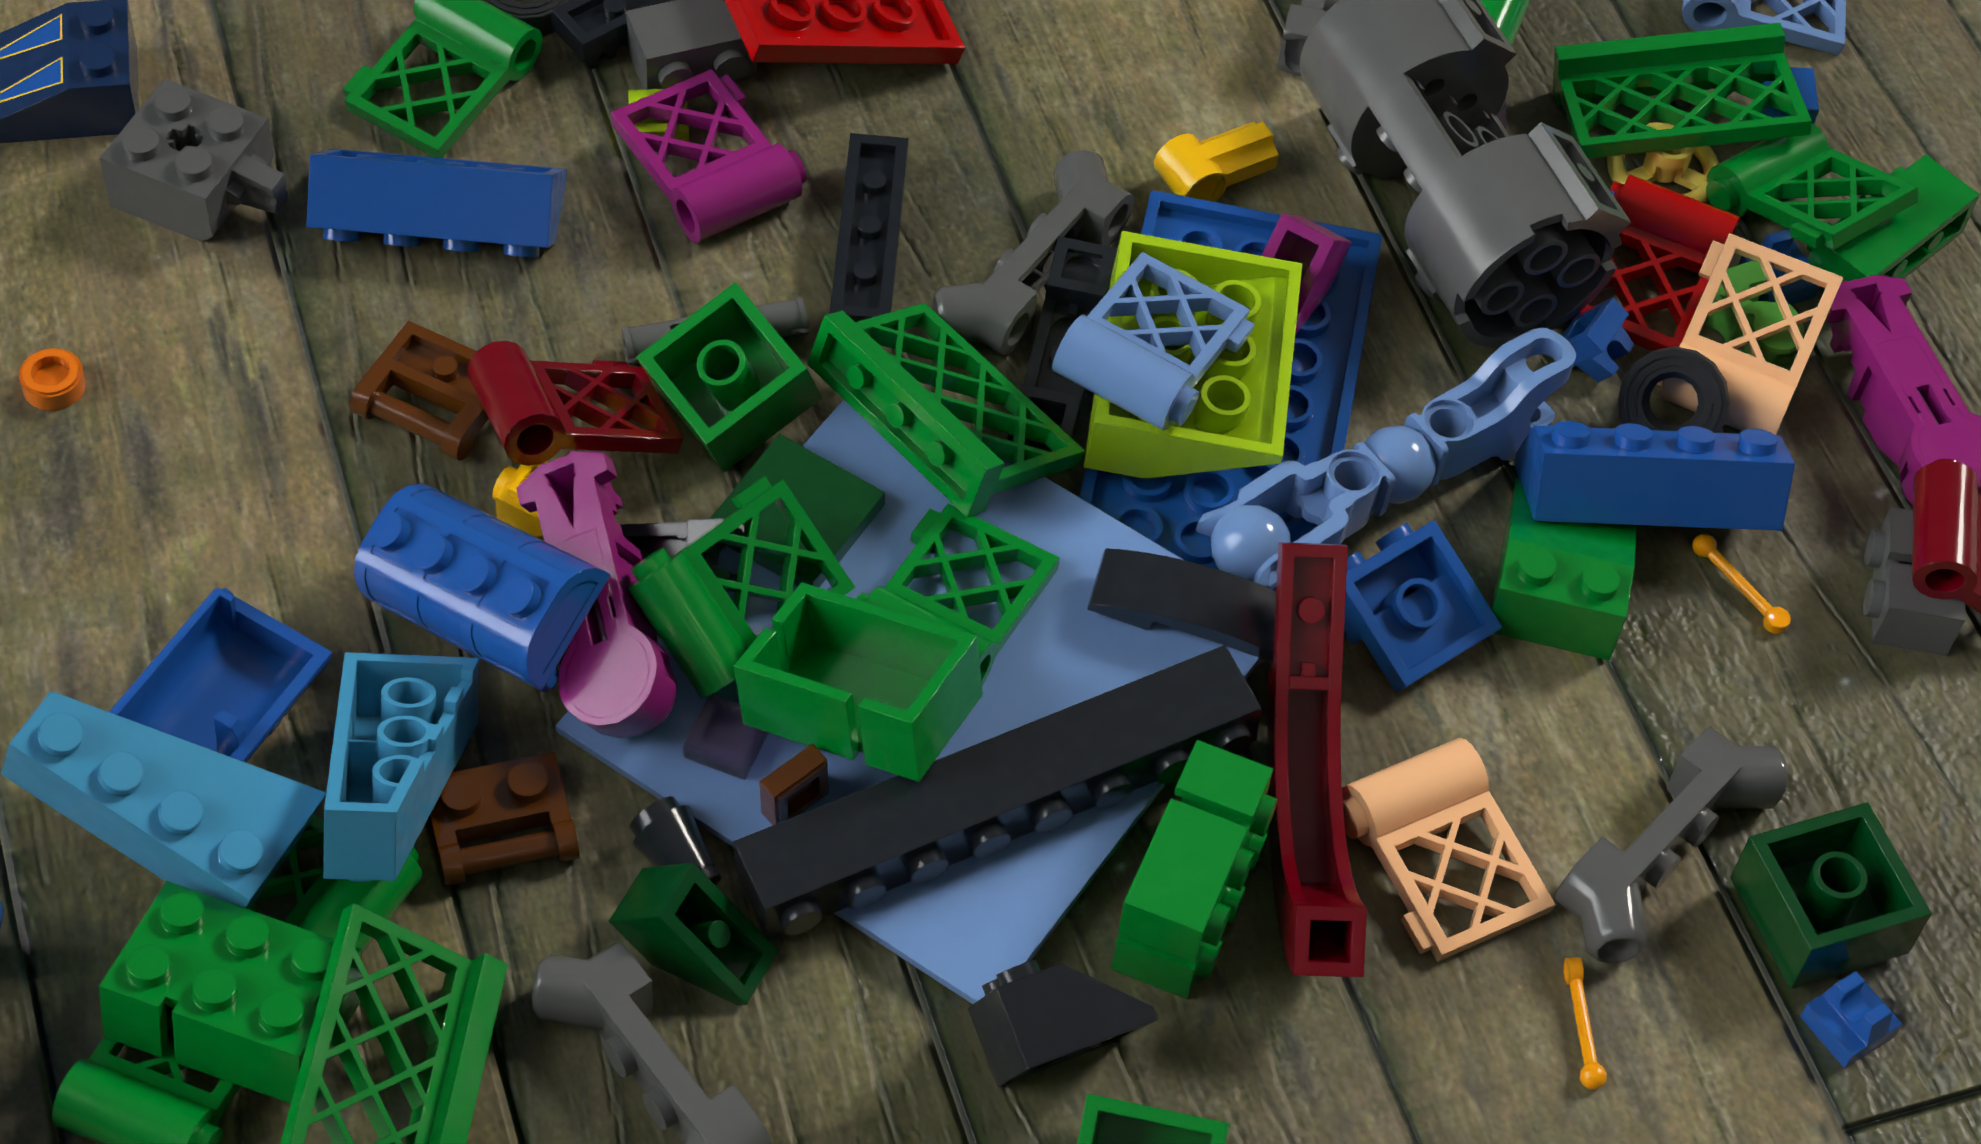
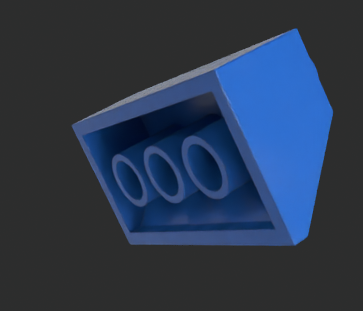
[306,148,567,257]
[1514,421,1795,531]

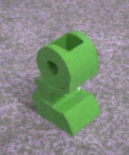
[1705,260,1804,370]

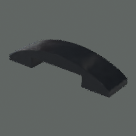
[1008,236,1117,450]
[1087,548,1347,671]

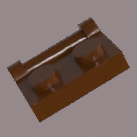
[350,321,489,461]
[429,751,580,886]

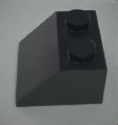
[968,960,1158,1087]

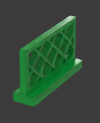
[1552,23,1812,159]
[807,303,1085,518]
[280,903,508,1144]

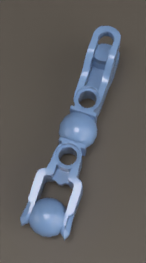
[1196,328,1576,589]

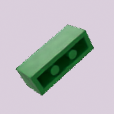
[1806,154,1980,293]

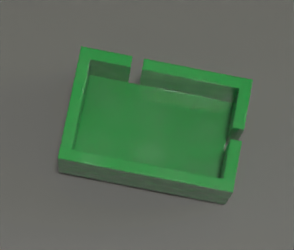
[734,582,983,782]
[1111,740,1278,999]
[99,881,362,1104]

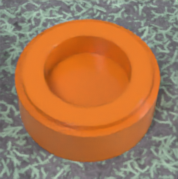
[19,348,86,411]

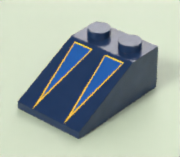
[0,0,139,143]

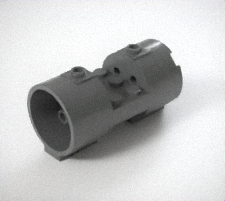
[1300,0,1631,347]

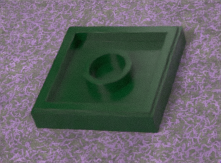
[710,434,885,587]

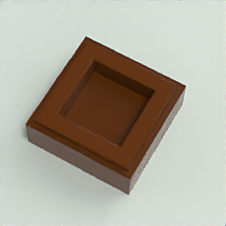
[759,743,829,825]

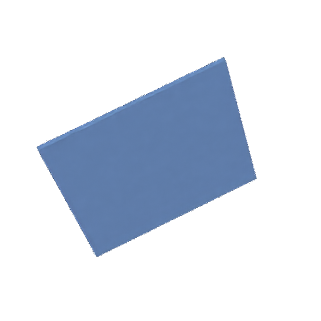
[555,400,1262,1004]

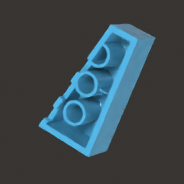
[323,652,480,882]
[1,691,326,910]

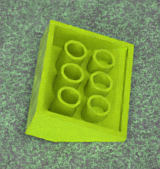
[1084,231,1302,479]

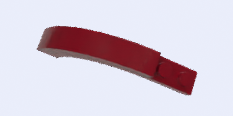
[1267,542,1367,977]

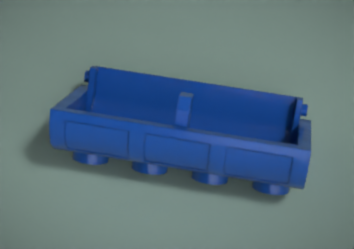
[354,483,611,692]
[109,588,333,763]

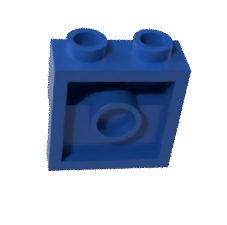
[1344,520,1503,693]

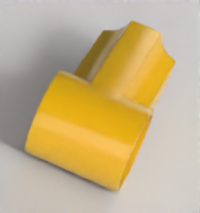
[1154,121,1279,202]

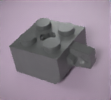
[100,78,288,242]

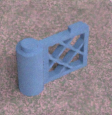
[1682,0,1846,55]
[1052,252,1255,431]

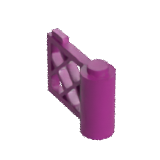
[611,69,807,243]

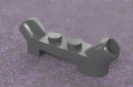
[932,150,1134,356]
[1555,726,1788,963]
[532,943,772,1144]

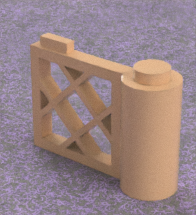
[1657,233,1843,435]
[1342,738,1556,962]

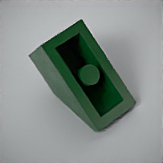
[608,863,779,1006]

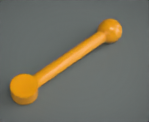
[1692,533,1791,634]
[1563,957,1607,1090]

